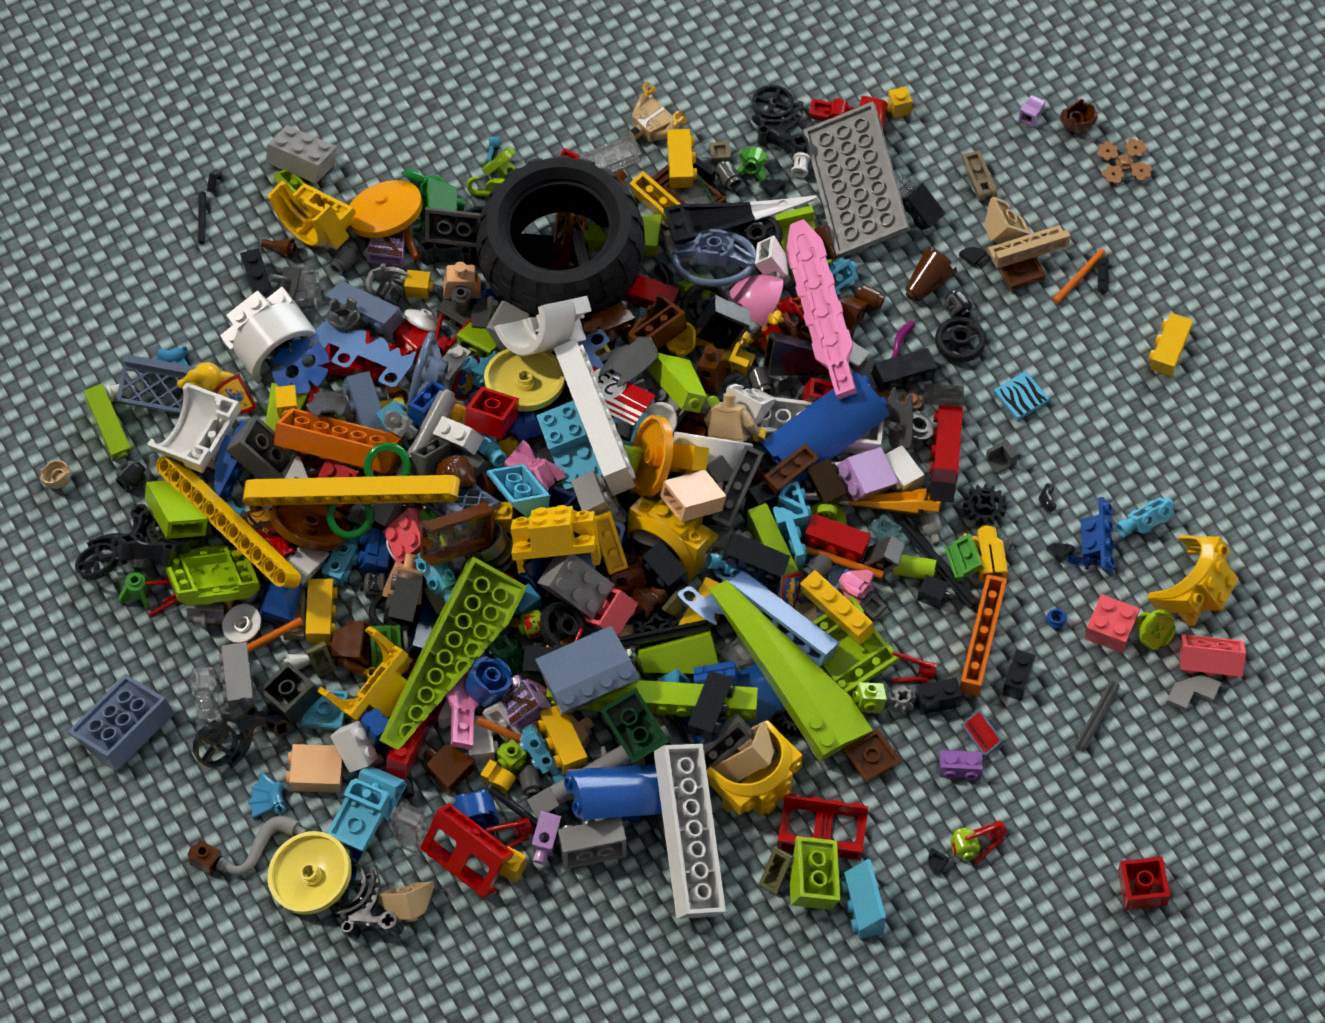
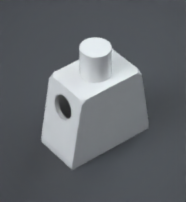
[755,236,791,285]

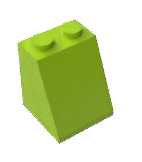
[456,322,500,358]

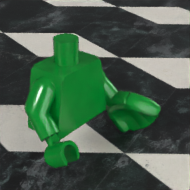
[401,170,465,233]

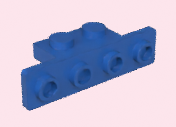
[1080,497,1115,576]

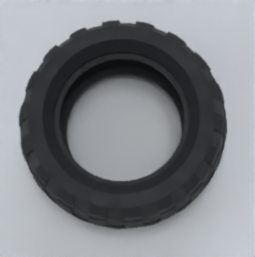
[476,155,646,321]

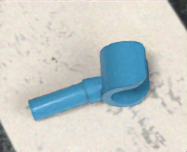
[486,137,500,162]

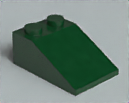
[600,688,669,764]

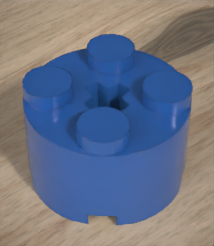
[463,656,512,707]
[453,789,499,830]

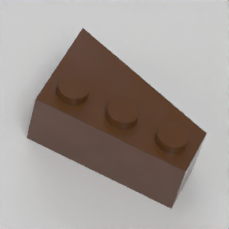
[628,293,687,350]

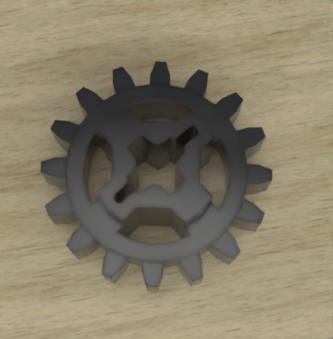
[963,484,1007,526]
[634,606,678,647]

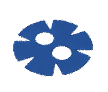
[272,339,329,394]

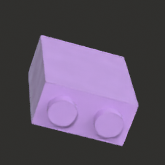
[836,447,899,501]

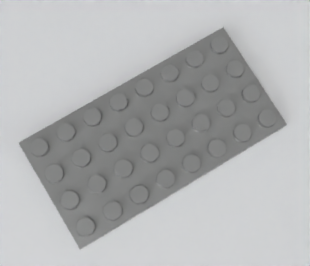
[803,101,910,259]

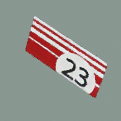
[592,366,655,425]

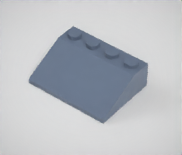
[535,626,639,717]
[67,674,175,771]

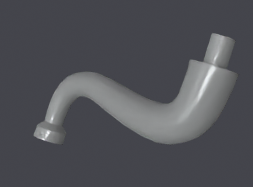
[216,816,307,875]

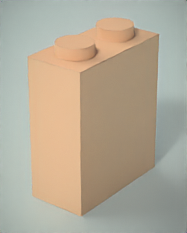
[660,470,726,522]
[286,744,344,793]

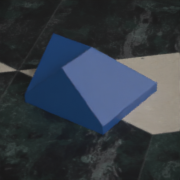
[258,582,302,622]

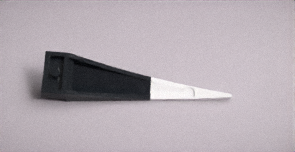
[663,195,817,245]

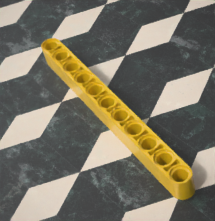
[156,456,301,588]
[243,475,460,506]

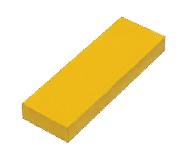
[595,510,628,575]

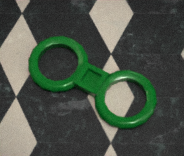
[326,442,412,540]

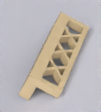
[988,225,1070,269]

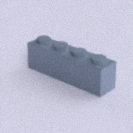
[326,280,404,337]
[342,371,387,432]

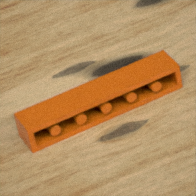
[960,574,1007,697]

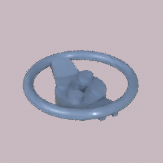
[672,229,756,287]
[407,332,449,414]

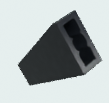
[763,331,830,376]

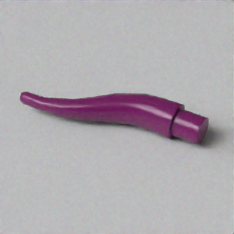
[891,320,916,358]

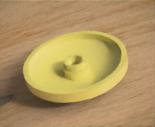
[484,349,565,411]
[268,831,351,915]

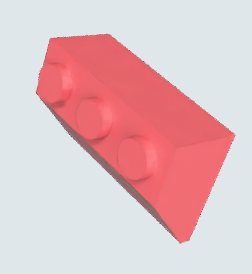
[1179,634,1246,678]

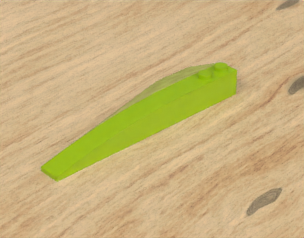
[379,557,527,750]
[709,580,873,762]

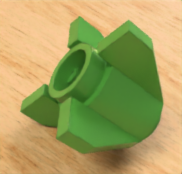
[737,147,768,182]
[118,572,156,609]

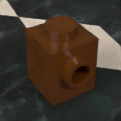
[188,839,222,876]

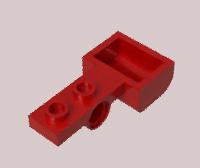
[808,96,888,130]
[370,318,430,383]

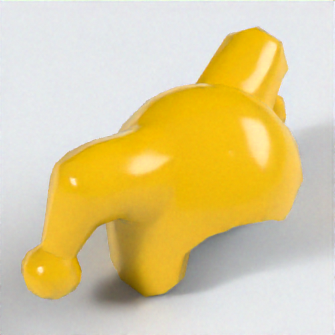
[666,323,714,356]
[177,362,234,392]

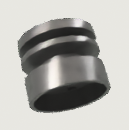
[466,521,516,573]

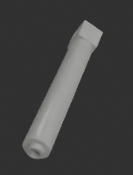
[374,389,457,528]
[527,725,670,819]

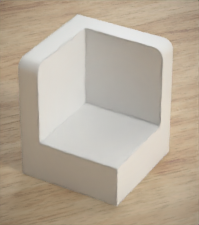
[849,341,870,367]

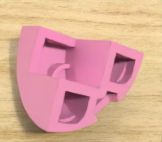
[730,274,784,327]

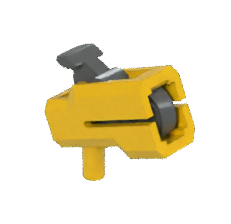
[963,525,1013,582]

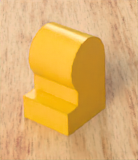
[480,759,516,793]

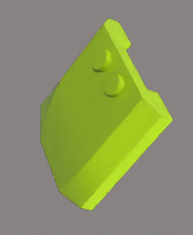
[164,544,259,606]
[813,596,900,694]

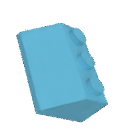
[487,464,550,518]
[841,859,886,939]

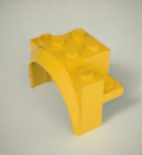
[267,181,356,250]
[626,496,718,580]
[511,505,602,573]
[1148,535,1239,626]
[317,626,413,723]
[706,720,802,817]

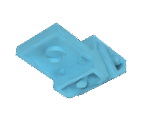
[536,400,604,492]
[772,481,811,572]
[327,765,407,853]

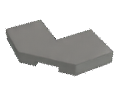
[1167,675,1221,711]

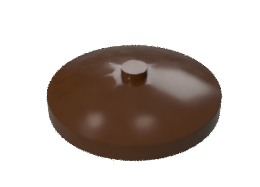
[270,504,351,551]

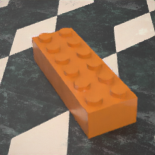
[274,408,404,474]

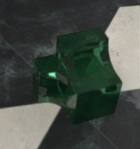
[487,633,524,673]

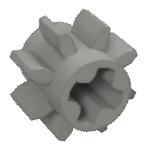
[889,686,916,714]

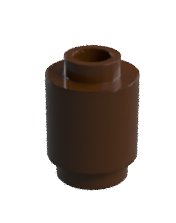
[855,285,885,310]

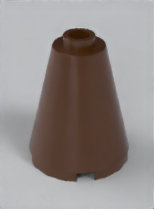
[905,247,957,301]

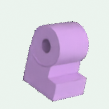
[1018,95,1046,127]

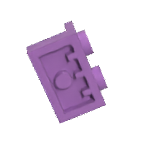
[939,750,983,780]

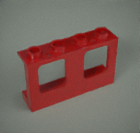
[777,794,868,861]
[420,803,514,898]

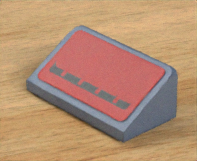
[961,710,1003,757]

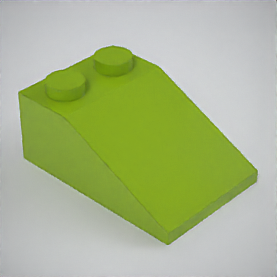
[790,836,840,910]

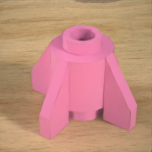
[503,440,536,468]
[528,458,566,492]
[839,570,875,605]

